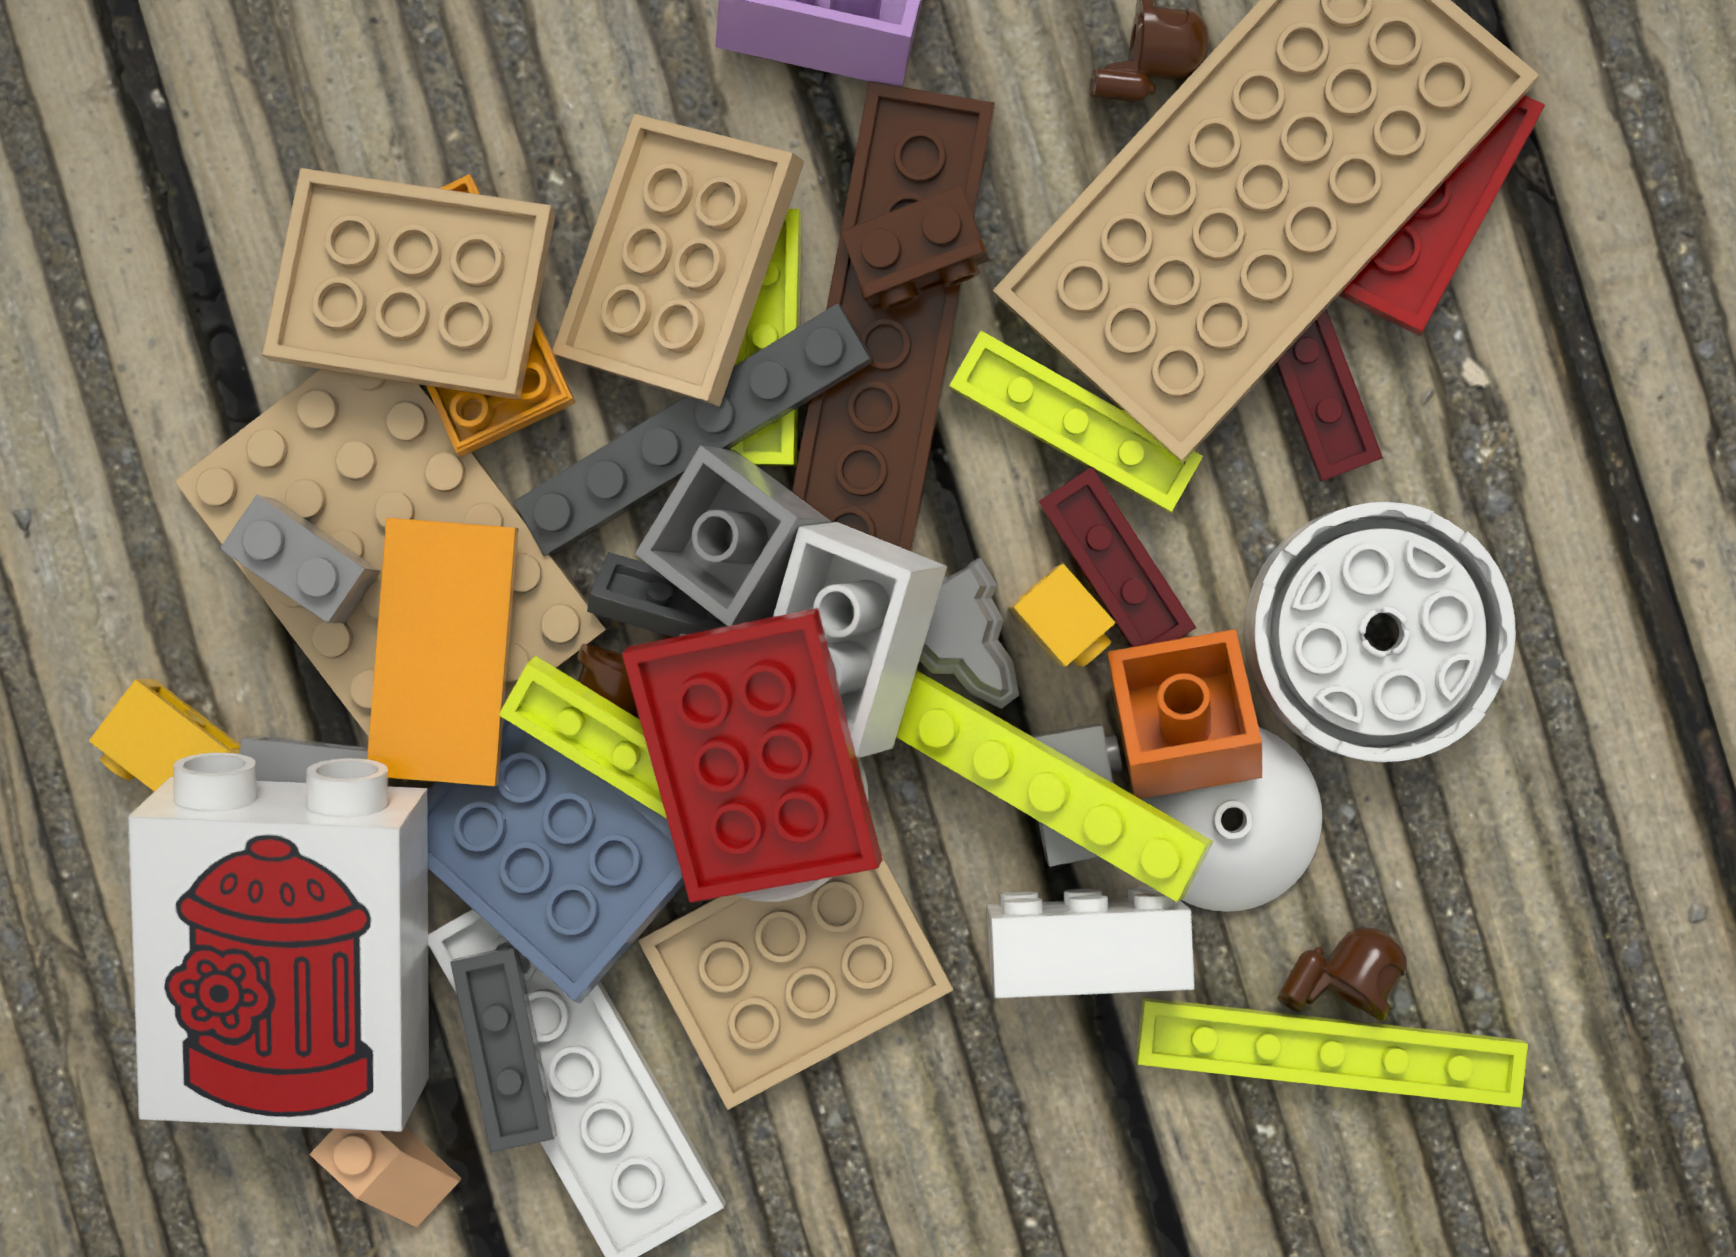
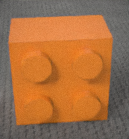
[1108,629,1262,799]

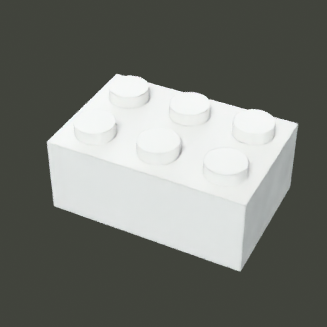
[773,522,947,759]
[987,886,1195,998]

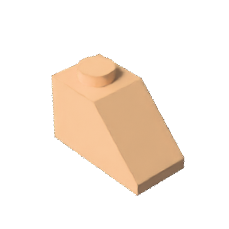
[309,1126,462,1228]

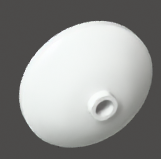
[1141,727,1322,912]

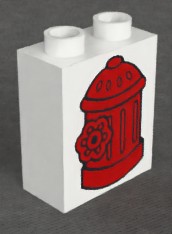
[128,753,429,1132]

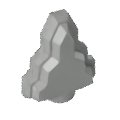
[919,558,1019,709]

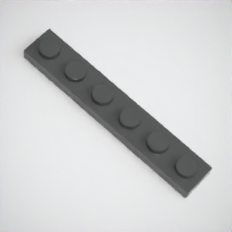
[513,303,874,556]

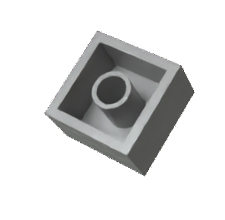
[635,445,831,626]

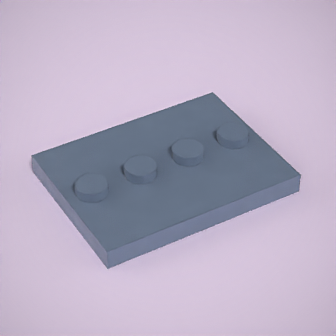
[427,719,684,1004]

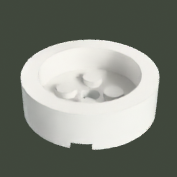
[1244,502,1516,762]

